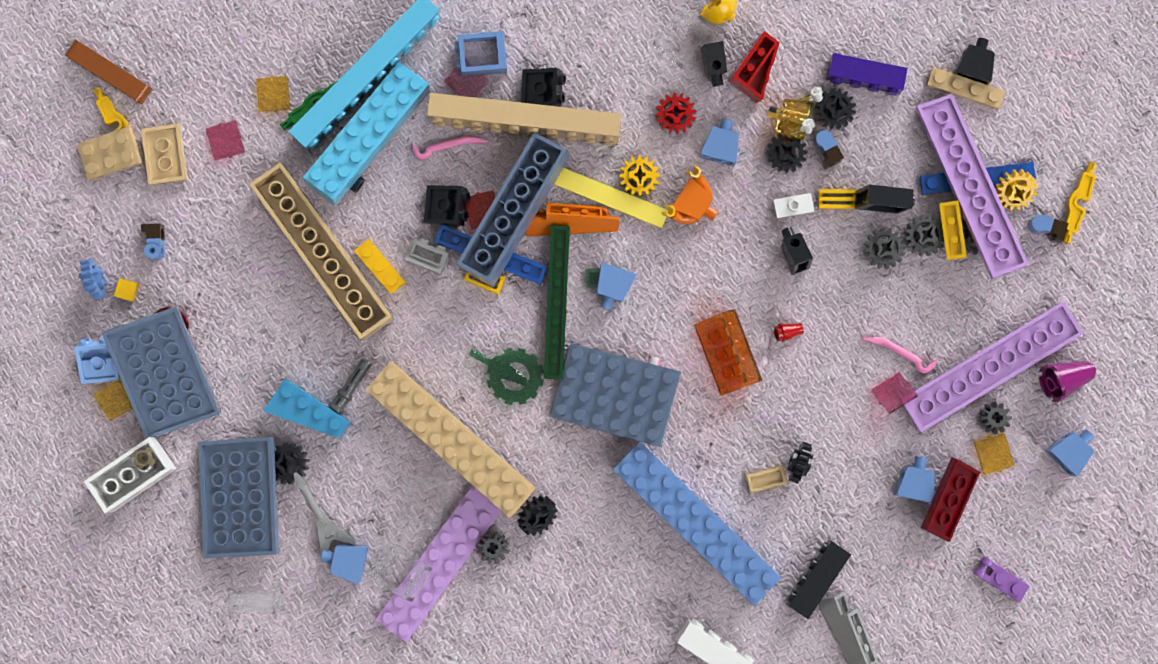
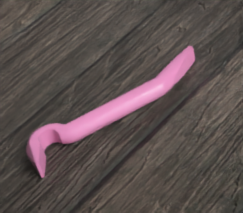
[411,136,489,160]
[861,337,937,373]

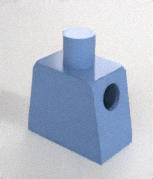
[699,119,739,166]
[596,262,637,311]
[1044,429,1094,477]
[893,456,935,503]
[321,545,369,584]

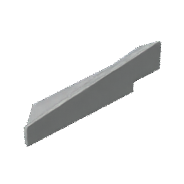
[818,591,879,664]

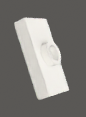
[773,193,814,219]

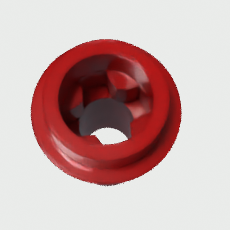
[774,323,804,342]

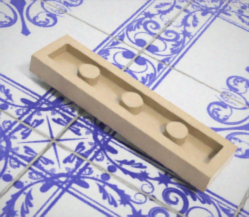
[926,67,1005,110]

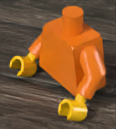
[661,165,718,224]

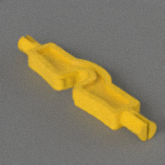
[93,87,130,132]
[1063,162,1097,244]

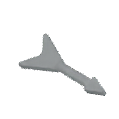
[294,472,356,556]

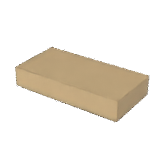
[745,465,788,494]

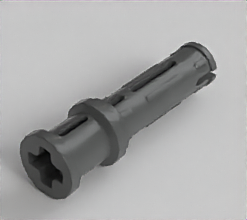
[328,358,372,414]

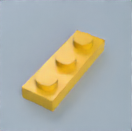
[939,200,967,261]
[354,239,406,295]

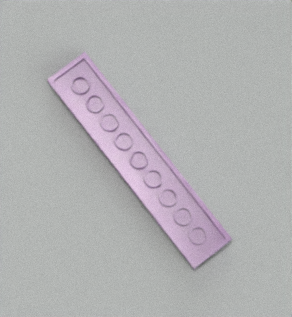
[916,94,1029,280]
[900,301,1084,433]
[375,485,501,643]

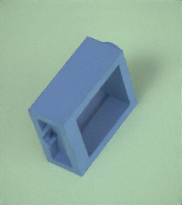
[455,31,507,77]

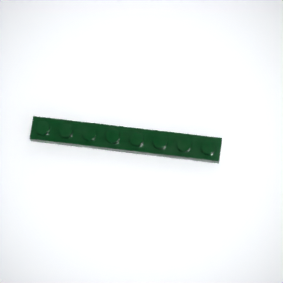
[544,225,570,380]

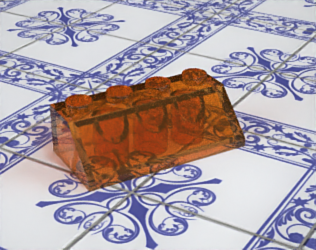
[694,309,763,396]

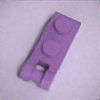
[973,556,1030,602]

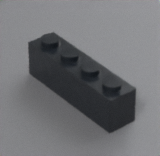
[786,540,851,619]

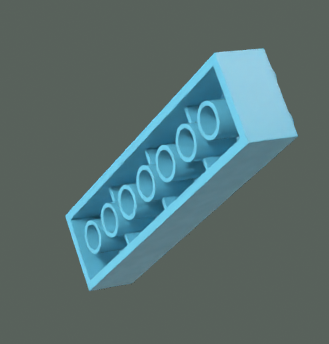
[303,62,430,206]

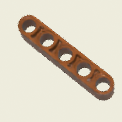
[65,40,152,104]

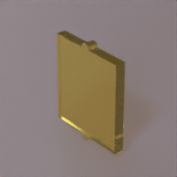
[256,76,290,112]
[93,378,133,421]
[974,433,1015,475]

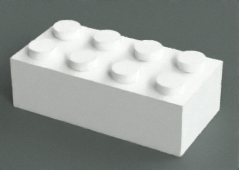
[84,437,176,514]
[675,618,754,664]

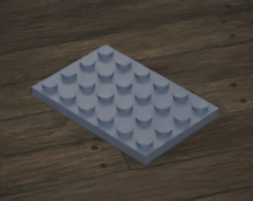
[102,306,220,439]
[550,343,682,447]
[198,437,279,558]

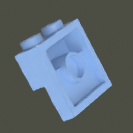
[74,337,121,384]

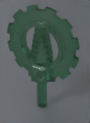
[468,348,544,405]

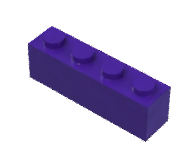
[826,53,908,96]

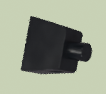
[953,38,995,85]
[701,41,727,87]
[781,227,813,275]

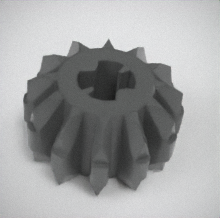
[978,401,1012,434]
[477,531,509,564]

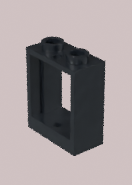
[855,184,915,214]

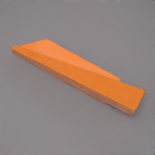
[526,203,620,236]

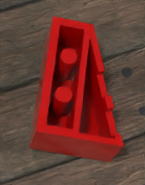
[727,31,780,103]

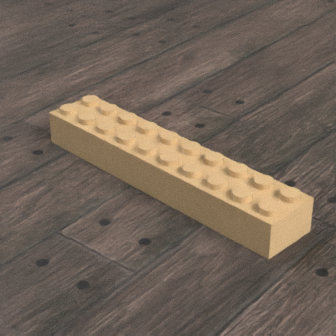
[427,93,622,146]
[249,162,394,341]
[365,361,538,519]

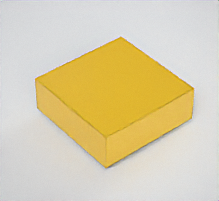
[114,278,139,302]

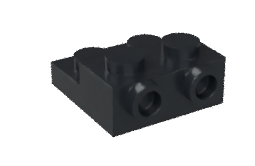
[521,68,566,107]
[423,185,470,226]

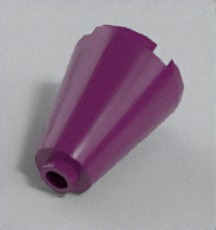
[1039,361,1096,402]

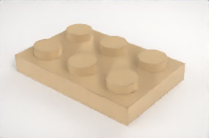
[141,123,188,186]
[77,126,142,181]

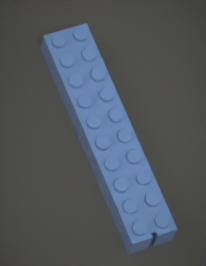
[612,442,781,606]

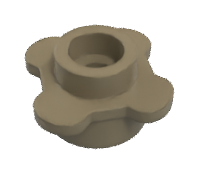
[133,447,155,469]

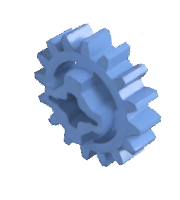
[79,258,107,300]

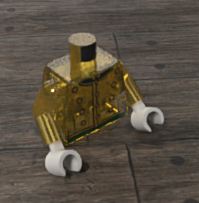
[767,87,823,141]

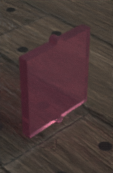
[444,59,489,97]
[206,120,245,161]
[871,372,918,414]

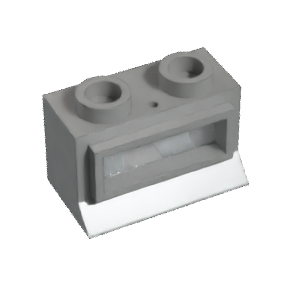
[404,238,450,276]

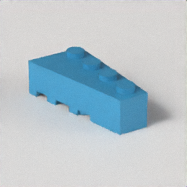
[263,379,352,438]

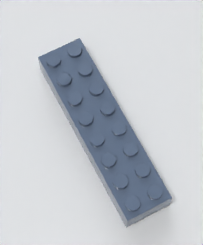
[456,132,570,287]

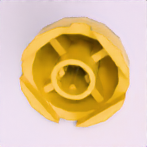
[700,0,737,25]

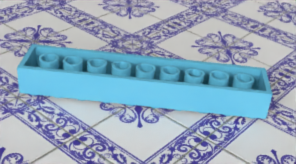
[289,0,440,151]

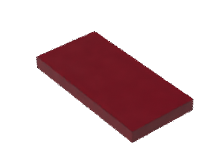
[920,457,981,542]

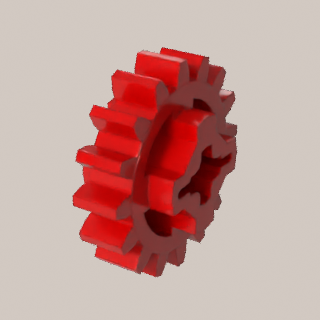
[655,92,697,135]

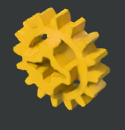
[619,155,660,197]
[995,169,1038,211]

